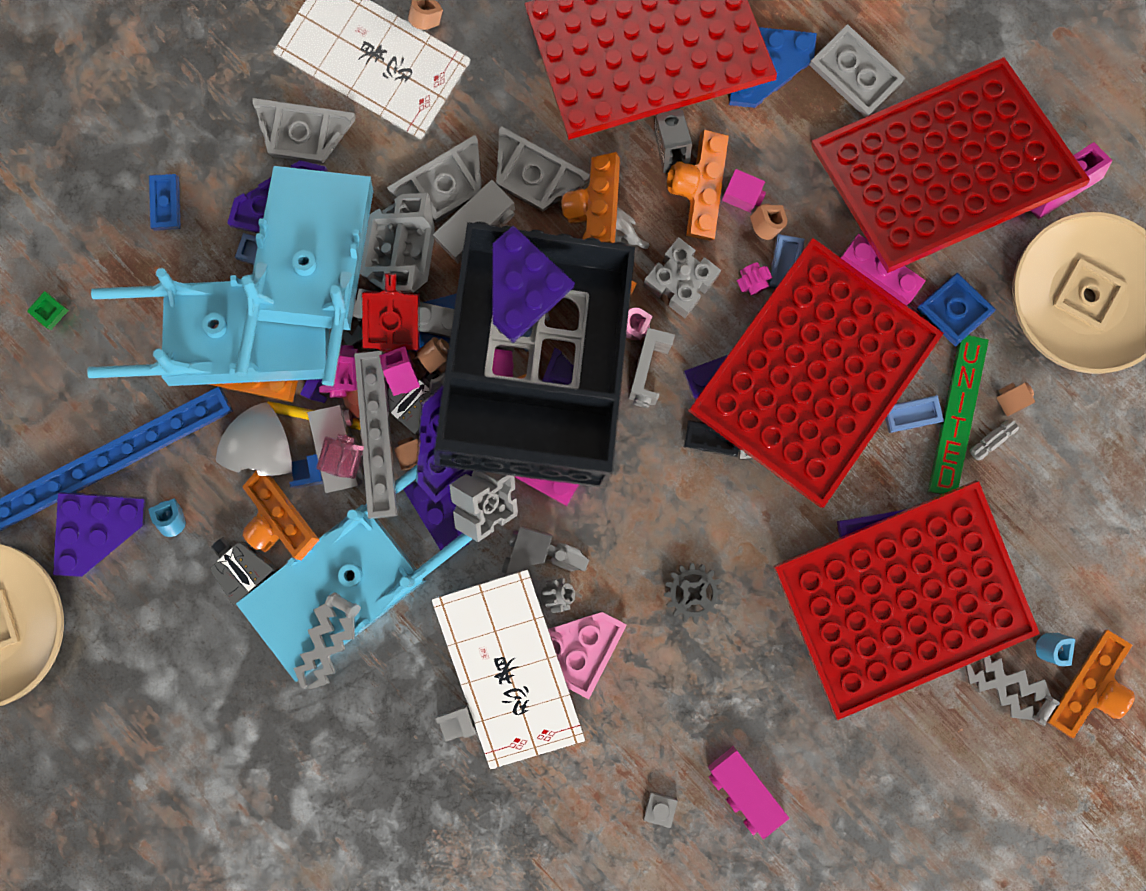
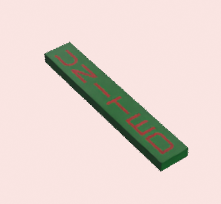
[927,335,989,495]

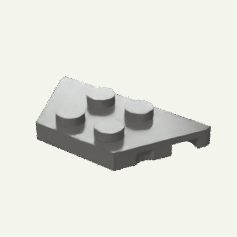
[252,98,356,164]
[496,126,590,212]
[387,135,482,222]

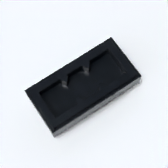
[683,420,739,457]

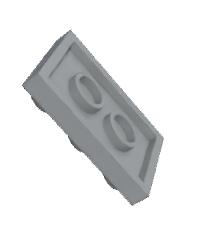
[809,24,905,117]

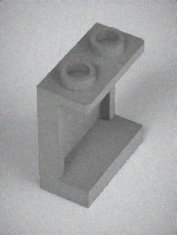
[629,328,675,408]

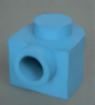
[148,498,186,537]
[1036,633,1075,666]

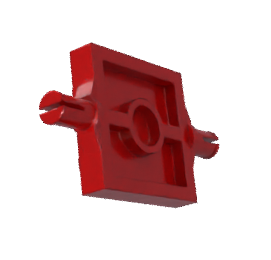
[362,273,420,353]

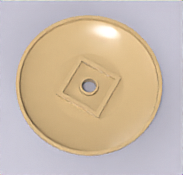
[1012,212,1146,374]
[0,544,64,706]

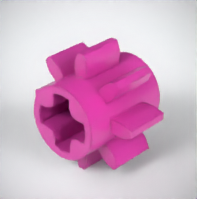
[737,262,773,296]

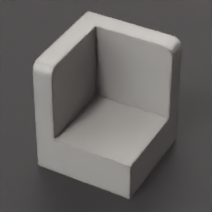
[435,705,477,741]

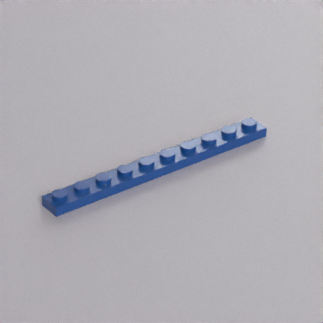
[0,386,233,531]

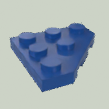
[729,27,817,108]

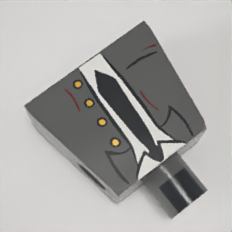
[655,109,692,173]
[387,371,439,436]
[210,537,279,606]

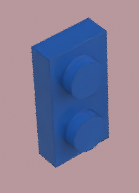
[149,174,181,231]

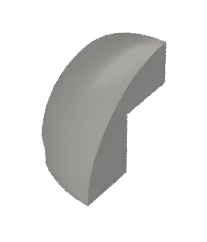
[216,402,292,476]

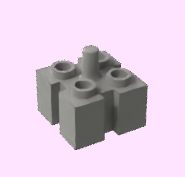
[643,237,722,318]
[449,471,518,542]

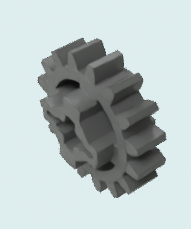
[663,563,724,623]

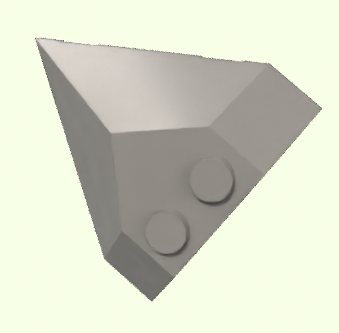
[360,193,435,293]

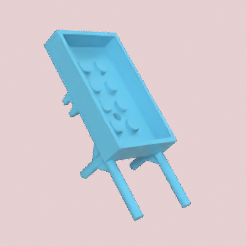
[235,166,373,386]
[87,268,329,386]
[236,464,472,682]

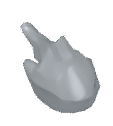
[615,208,649,249]

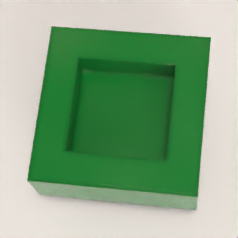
[27,291,69,330]

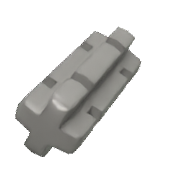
[970,419,1019,461]

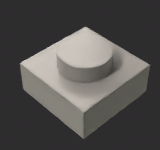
[643,791,678,828]

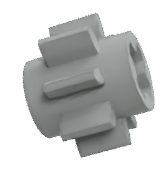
[541,578,575,613]

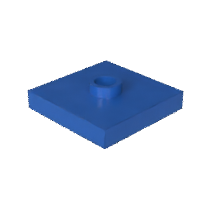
[917,273,996,347]

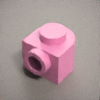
[626,308,653,340]

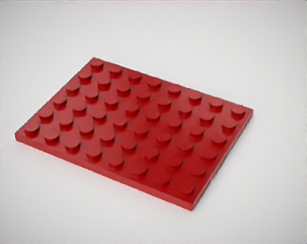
[524,0,777,140]
[811,57,1090,273]
[688,238,944,508]
[773,481,1040,720]

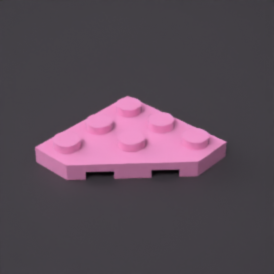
[548,612,627,699]

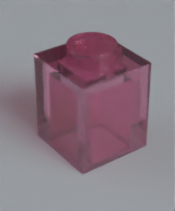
[316,434,364,479]

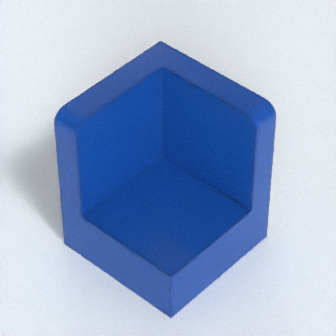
[289,454,323,489]

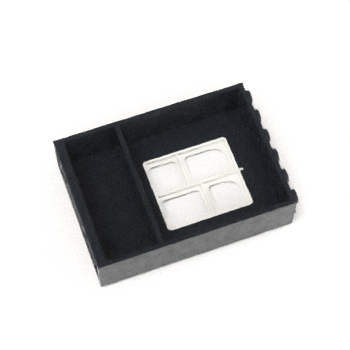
[434,221,635,488]

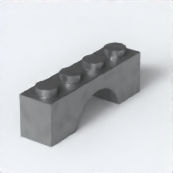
[502,526,553,577]

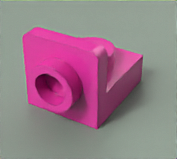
[319,356,357,398]

